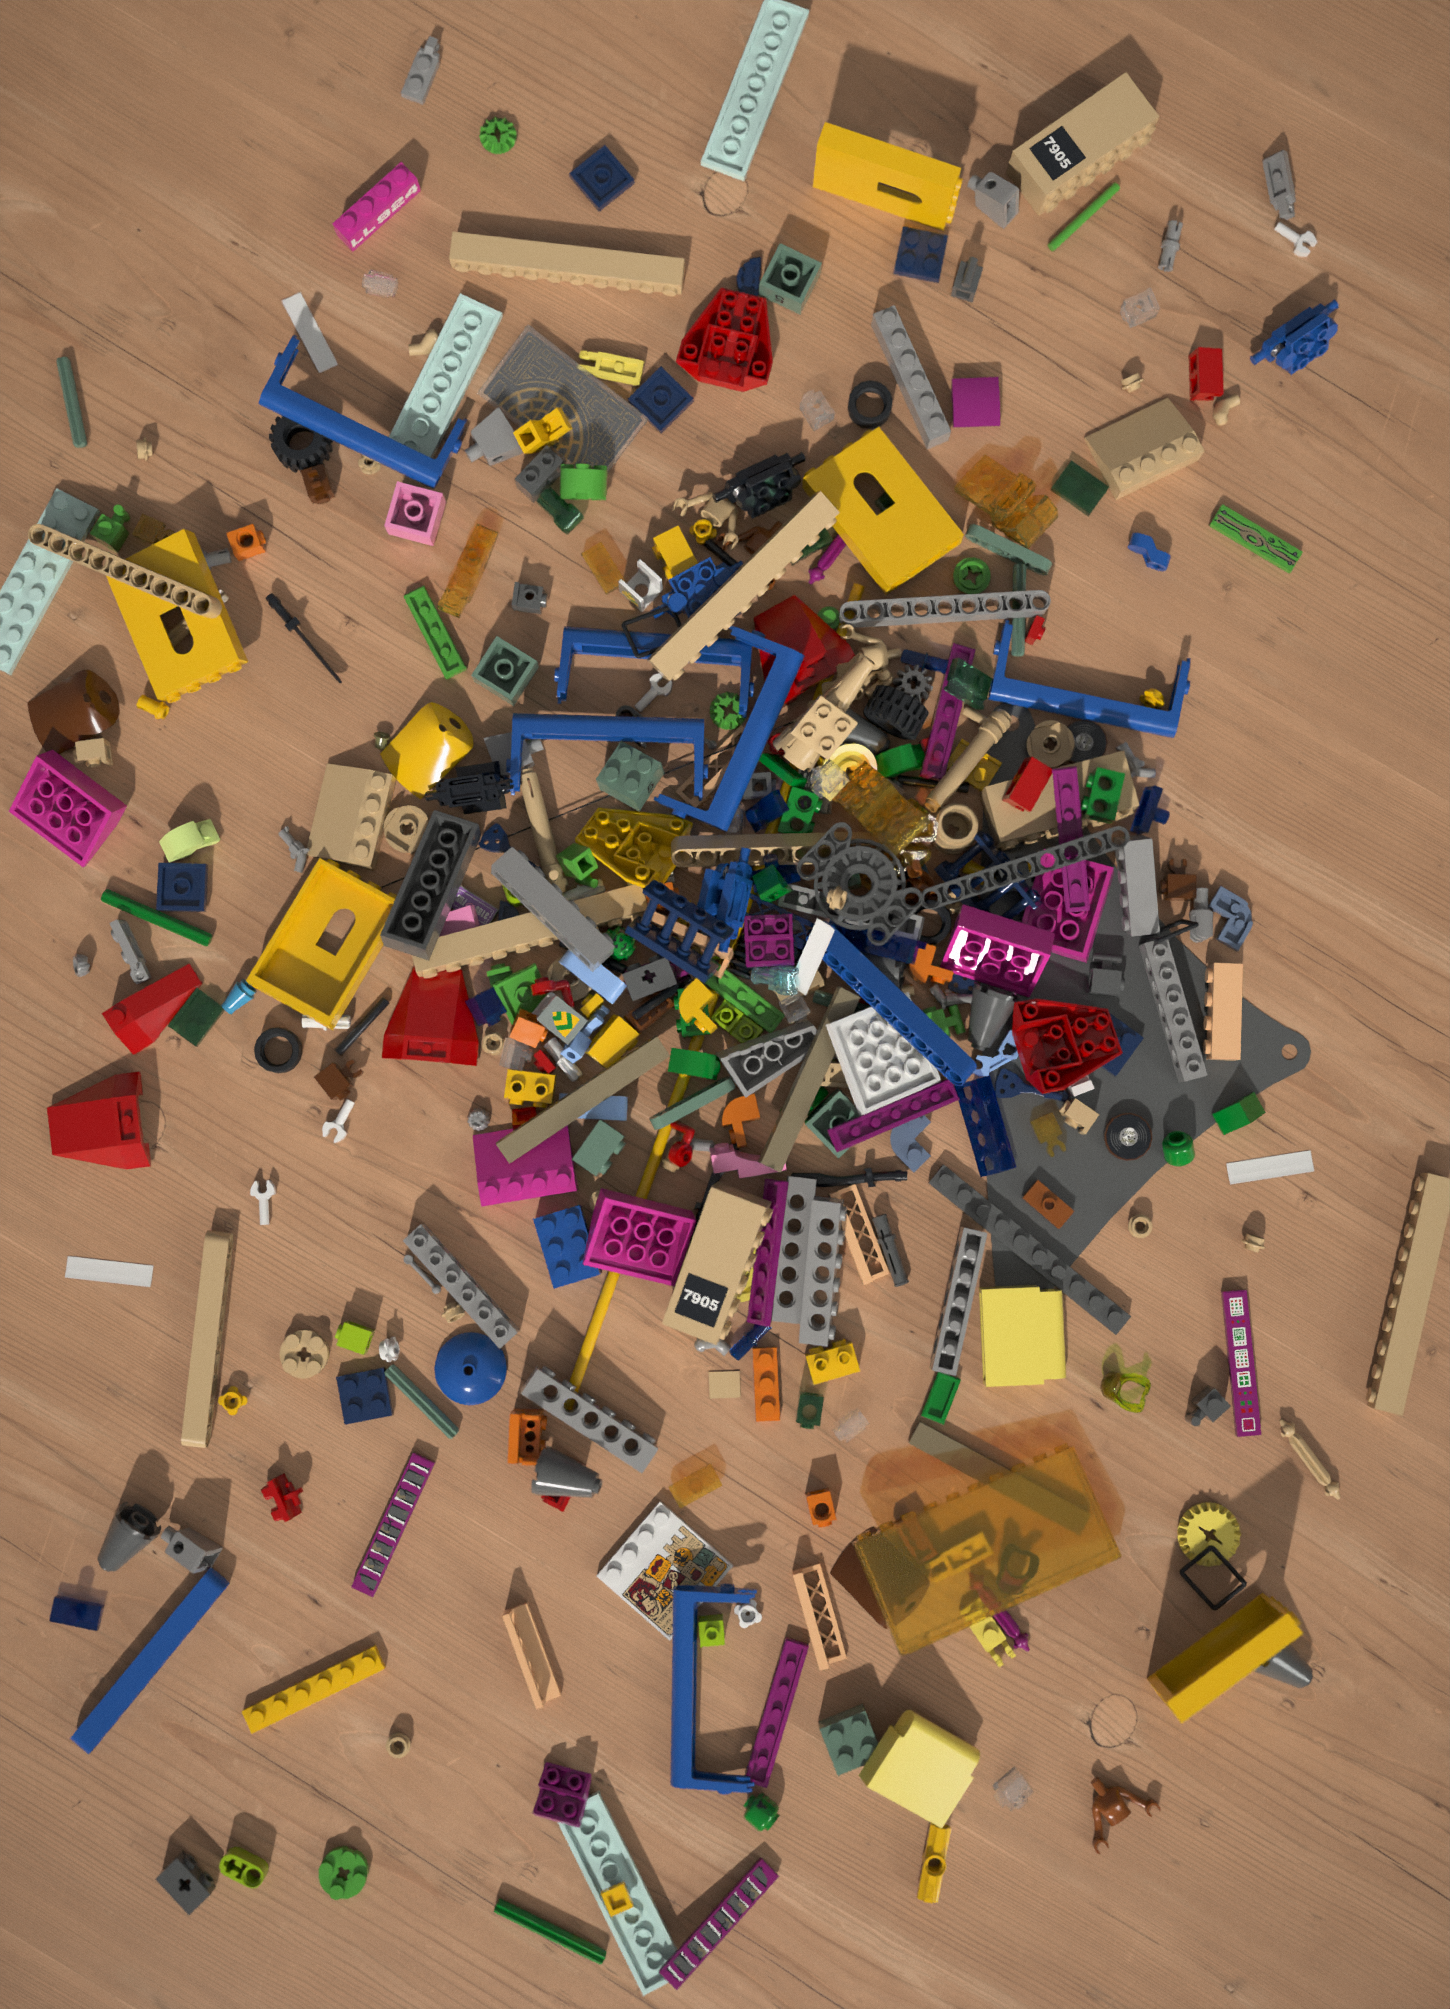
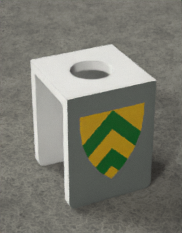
[618,559,663,612]
[532,992,587,1045]

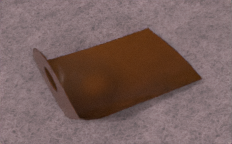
[28,669,120,754]
[830,1527,929,1629]

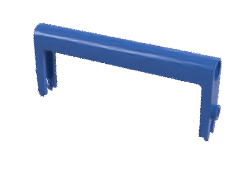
[259,335,467,489]
[988,620,1191,738]
[554,626,754,718]
[654,626,805,832]
[506,713,708,801]
[670,1584,757,1795]

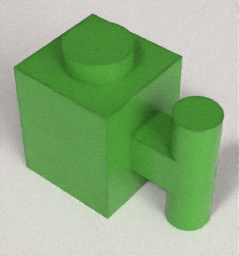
[90,504,130,553]
[556,843,598,888]
[922,1005,966,1037]

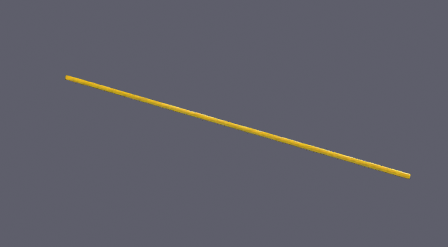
[564,583,865,1410]

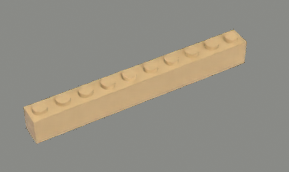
[449,232,685,296]
[647,491,840,681]
[412,885,647,978]
[1366,1173,1450,1416]

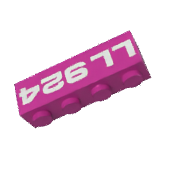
[332,162,421,252]

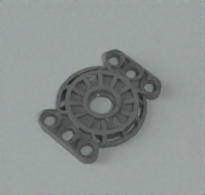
[797,822,923,946]

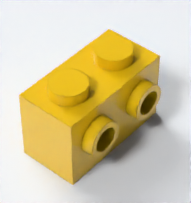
[651,526,698,580]
[585,1014,640,1069]
[504,1069,557,1108]
[805,1339,860,1385]

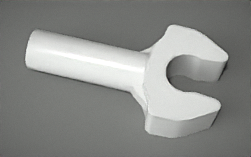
[1274,222,1317,257]
[634,673,672,712]
[322,1099,355,1143]
[250,1180,276,1225]

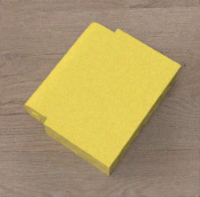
[979,1285,1066,1387]
[858,1710,980,1828]

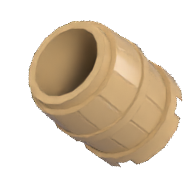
[928,803,978,855]

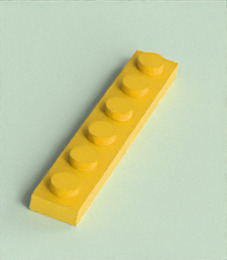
[241,1645,386,1734]

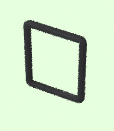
[621,605,682,658]
[1144,919,1199,942]
[1179,1545,1247,1610]

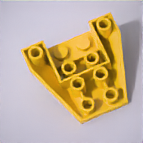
[575,808,693,888]

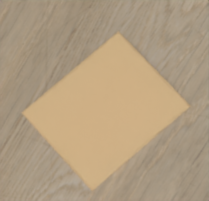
[709,1371,741,1399]

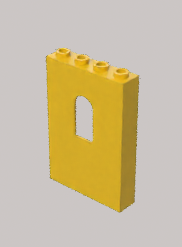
[813,122,963,231]
[802,427,964,595]
[106,529,248,703]
[246,858,397,1031]
[1146,1592,1303,1724]

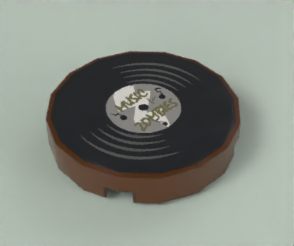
[1067,719,1108,764]
[1103,1113,1152,1161]

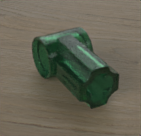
[537,487,584,535]

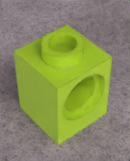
[335,1320,375,1355]
[699,1614,725,1647]

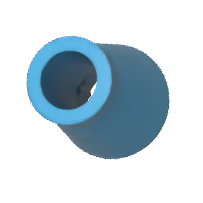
[221,979,257,1014]

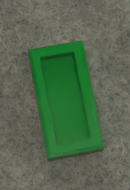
[759,753,807,788]
[921,1372,961,1425]

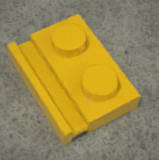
[946,739,1002,792]

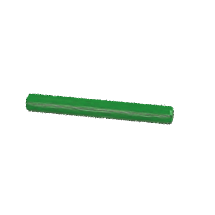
[101,889,213,947]
[494,1899,607,1965]

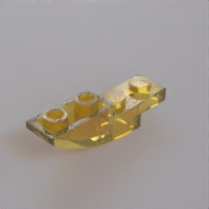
[438,524,498,618]

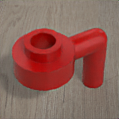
[531,977,575,1008]
[668,1120,695,1167]

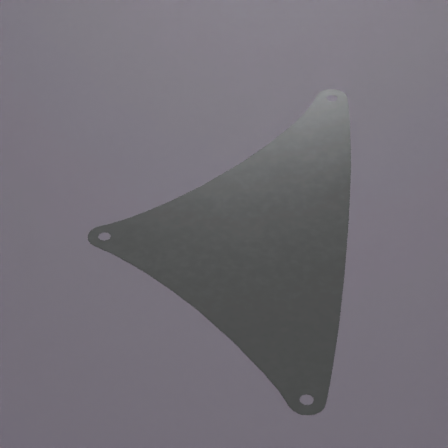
[980,703,1311,1290]

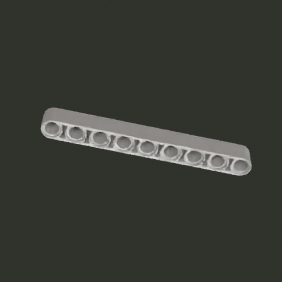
[839,590,1051,628]

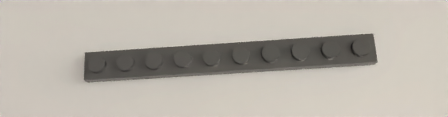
[928,1164,1131,1335]

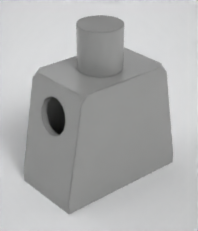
[967,172,1019,229]
[464,408,523,466]
[484,732,544,778]
[161,1526,223,1574]

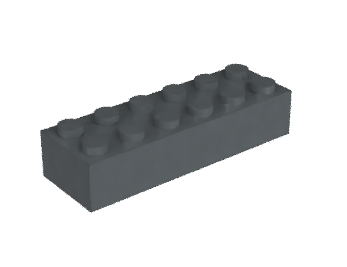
[380,810,481,961]

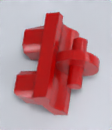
[261,1473,304,1523]

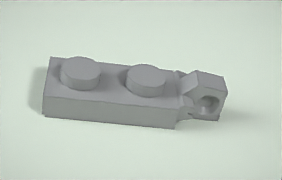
[401,36,440,105]
[1262,150,1296,220]
[109,919,152,984]

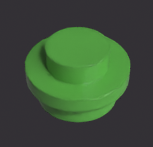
[818,606,840,629]

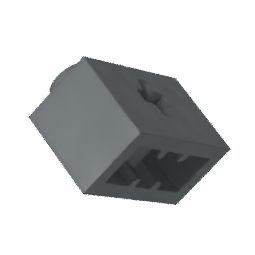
[515,445,564,503]
[622,955,679,1001]
[155,1851,216,1915]

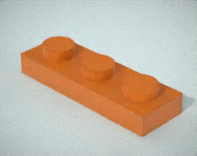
[752,1347,780,1422]

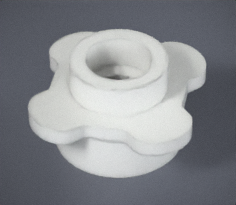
[379,1337,400,1362]
[734,1599,762,1628]

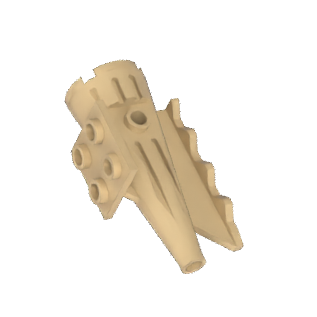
[773,652,876,772]

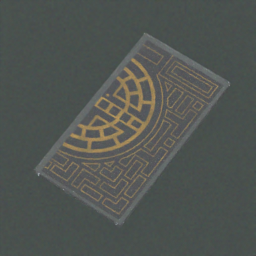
[477,325,648,474]

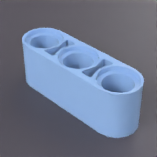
[558,949,627,1005]
[559,1093,628,1121]

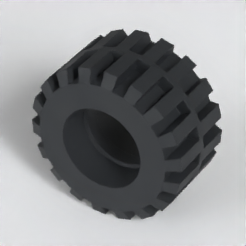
[269,416,333,473]
[863,685,929,740]

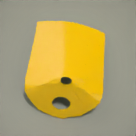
[380,702,474,800]

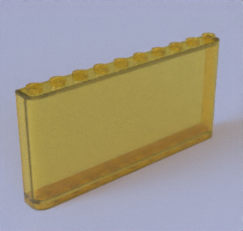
[852,1443,1122,1656]

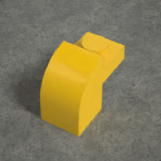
[513,407,572,454]
[679,978,718,1034]

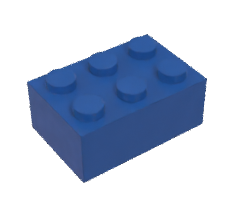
[533,1204,601,1289]

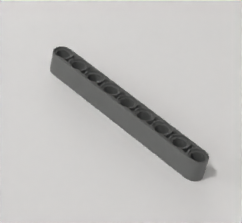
[922,826,1130,909]

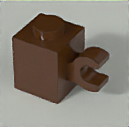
[300,464,335,504]
[1159,859,1197,901]
[314,1059,364,1101]

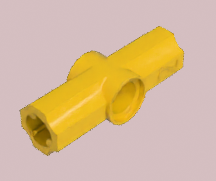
[917,1822,951,1904]

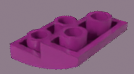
[951,377,1000,428]
[744,914,795,967]
[532,1762,592,1828]

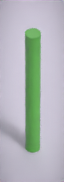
[1048,182,1120,252]

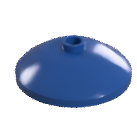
[435,1332,507,1405]

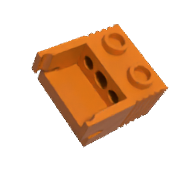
[508,1408,547,1466]

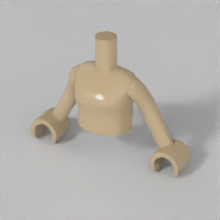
[672,492,738,551]
[839,624,902,700]

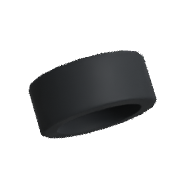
[847,380,893,429]
[912,899,951,945]
[254,1027,302,1073]

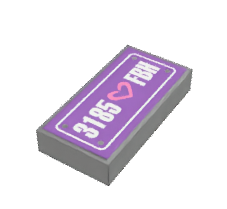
[451,886,499,926]

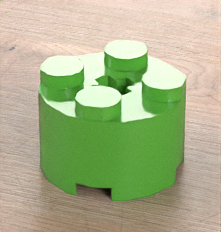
[560,464,607,500]

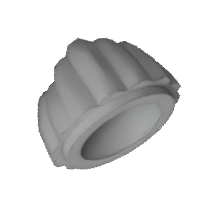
[73,954,90,977]
[467,1108,490,1131]

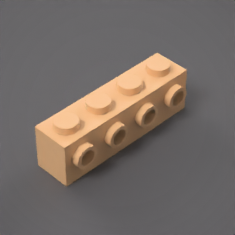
[1203,963,1243,1061]

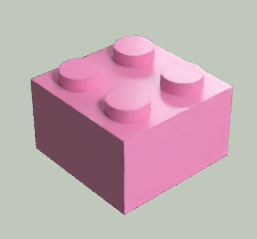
[384,481,446,546]

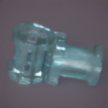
[751,966,799,995]

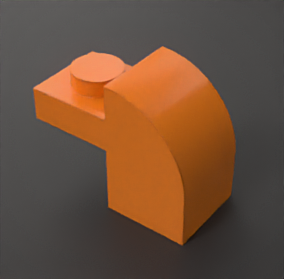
[907,940,954,985]
[722,1093,760,1149]

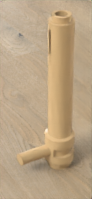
[925,706,1012,813]
[520,768,568,893]

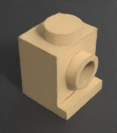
[73,738,113,767]
[1059,1098,1099,1135]

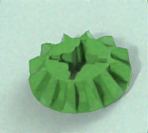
[479,116,517,154]
[953,557,991,594]
[710,691,745,730]

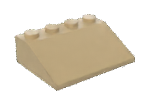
[1084,398,1205,500]
[306,763,396,871]

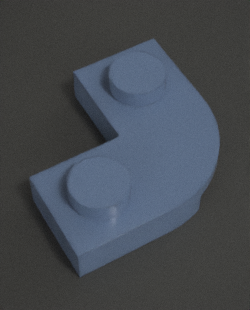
[1208,886,1253,951]
[890,1115,931,1173]

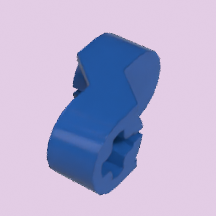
[1128,533,1171,571]

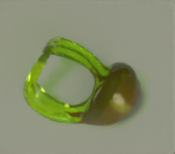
[1100,1371,1151,1413]

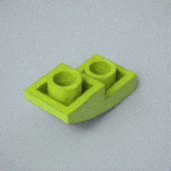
[711,1000,764,1043]

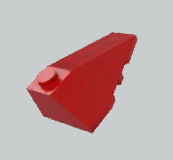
[102,964,203,1055]

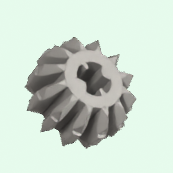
[893,665,933,702]

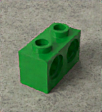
[1081,767,1125,824]
[777,786,823,834]

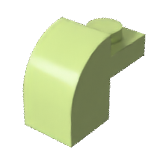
[159,819,220,863]

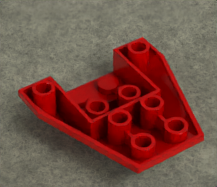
[676,287,773,392]
[753,594,855,708]
[382,966,479,1066]
[1012,998,1122,1094]
[47,1071,151,1170]

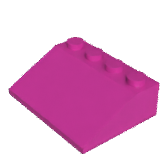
[9,750,127,867]
[1021,849,1114,963]
[940,904,1055,998]
[473,1125,578,1207]
[583,1188,697,1287]

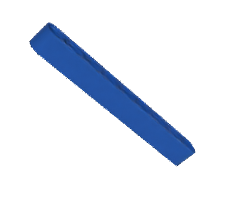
[806,921,977,1086]
[70,1567,230,1755]

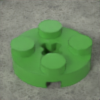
[318,1846,369,1900]

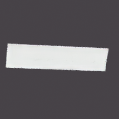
[282,292,338,373]
[789,918,835,996]
[1226,1150,1314,1185]
[65,1256,153,1287]

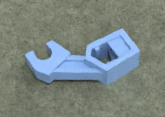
[560,1005,610,1064]
[973,1030,1018,1077]

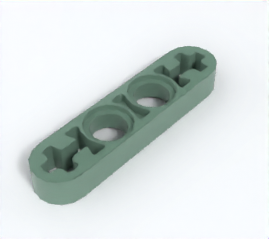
[965,524,1052,576]
[649,1076,736,1130]

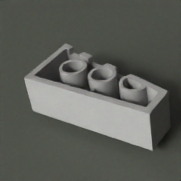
[1113,834,1160,937]
[716,1020,817,1098]

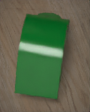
[875,743,924,781]
[668,1048,720,1080]

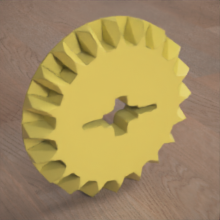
[818,742,877,804]
[1177,1502,1241,1567]

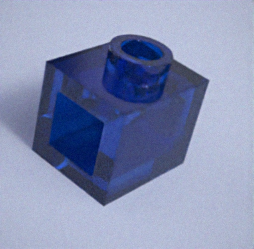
[465,987,507,1027]

